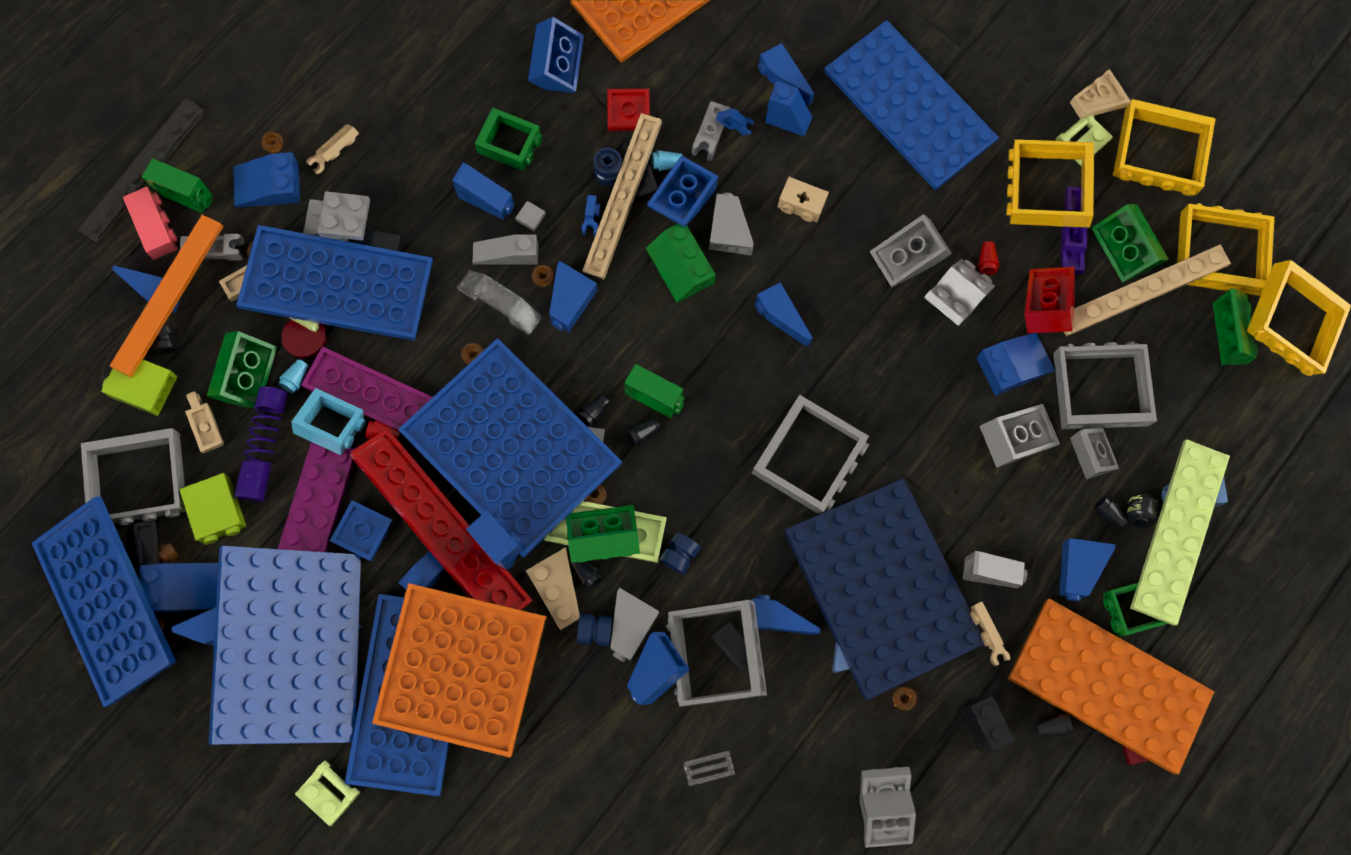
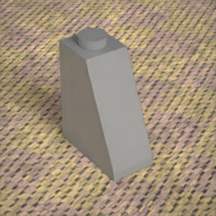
[709,193,754,256]
[963,551,1027,588]
[611,588,659,662]

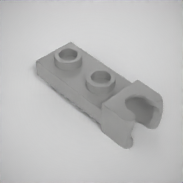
[692,101,731,161]
[180,234,245,261]

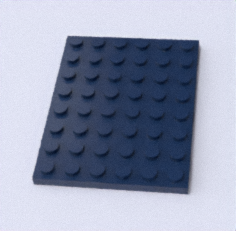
[784,478,985,701]

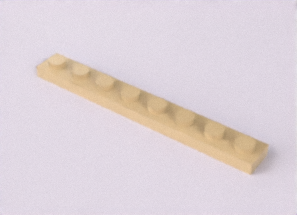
[582,113,662,280]
[1064,244,1231,337]

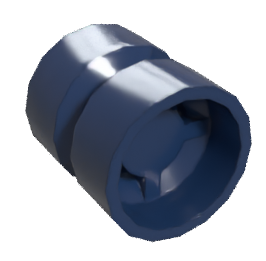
[594,148,622,186]
[659,532,701,575]
[577,613,613,647]

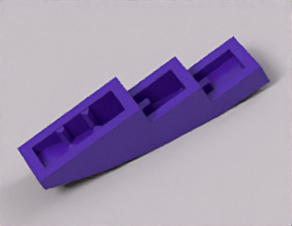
[1061,186,1087,275]

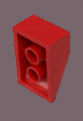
[1024,267,1075,333]

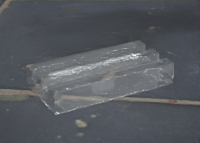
[683,751,735,786]

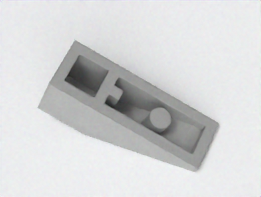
[473,235,538,265]

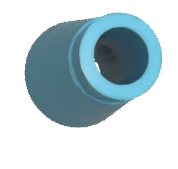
[651,150,682,172]
[278,359,309,394]

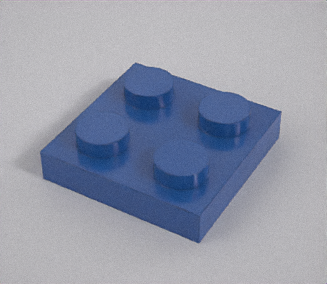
[330,501,394,562]

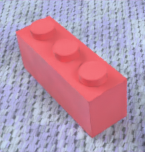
[123,187,178,260]

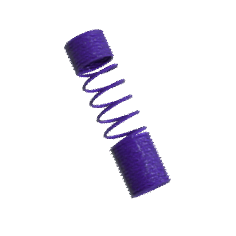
[234,386,288,502]

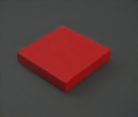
[607,89,650,131]

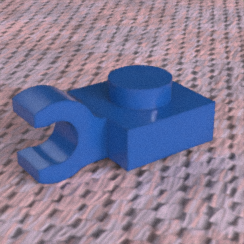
[716,108,754,136]
[582,195,601,236]

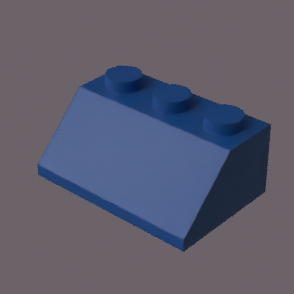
[528,17,584,93]
[171,607,216,646]

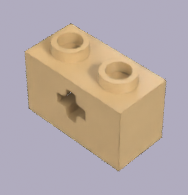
[778,177,829,222]

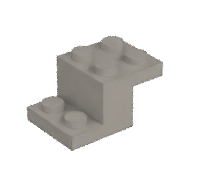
[303,191,370,242]
[924,259,995,326]
[860,767,916,848]

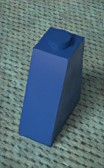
[765,81,812,137]
[452,163,514,220]
[549,261,597,332]
[1059,538,1115,601]
[627,632,690,705]

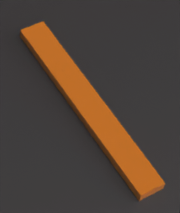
[110,215,223,378]

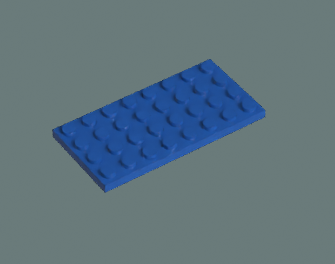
[824,20,999,191]
[237,225,433,341]
[32,497,176,708]
[345,594,449,796]

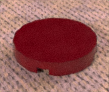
[281,319,327,359]

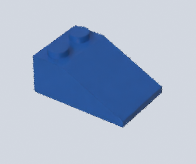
[233,152,300,208]
[647,155,718,227]
[976,333,1055,396]
[466,510,522,570]
[140,563,219,614]

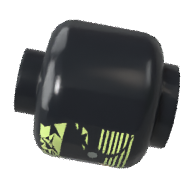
[1127,493,1159,528]

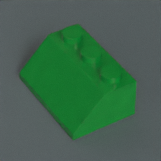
[1091,204,1169,283]
[646,224,716,303]
[1213,289,1258,365]
[207,331,277,409]
[566,505,640,563]

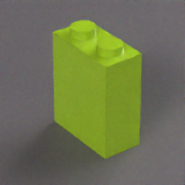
[101,360,178,416]
[179,473,246,545]

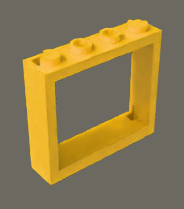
[1113,99,1215,196]
[1006,140,1094,228]
[1177,203,1274,296]
[1247,260,1351,376]

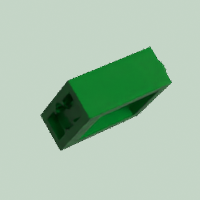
[475,108,542,171]
[142,158,213,214]
[625,364,685,419]
[1103,583,1168,637]

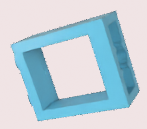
[291,388,366,455]

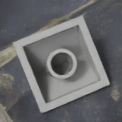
[1070,428,1119,479]

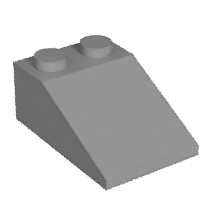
[869,214,952,287]
[980,404,1060,467]

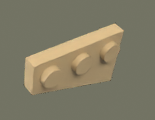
[1070,69,1131,119]
[526,547,580,630]

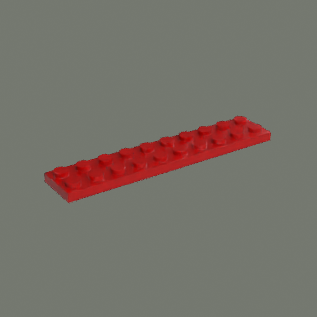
[350,428,532,610]

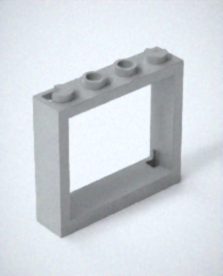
[1053,342,1157,429]
[752,395,869,515]
[81,428,186,525]
[667,600,767,706]

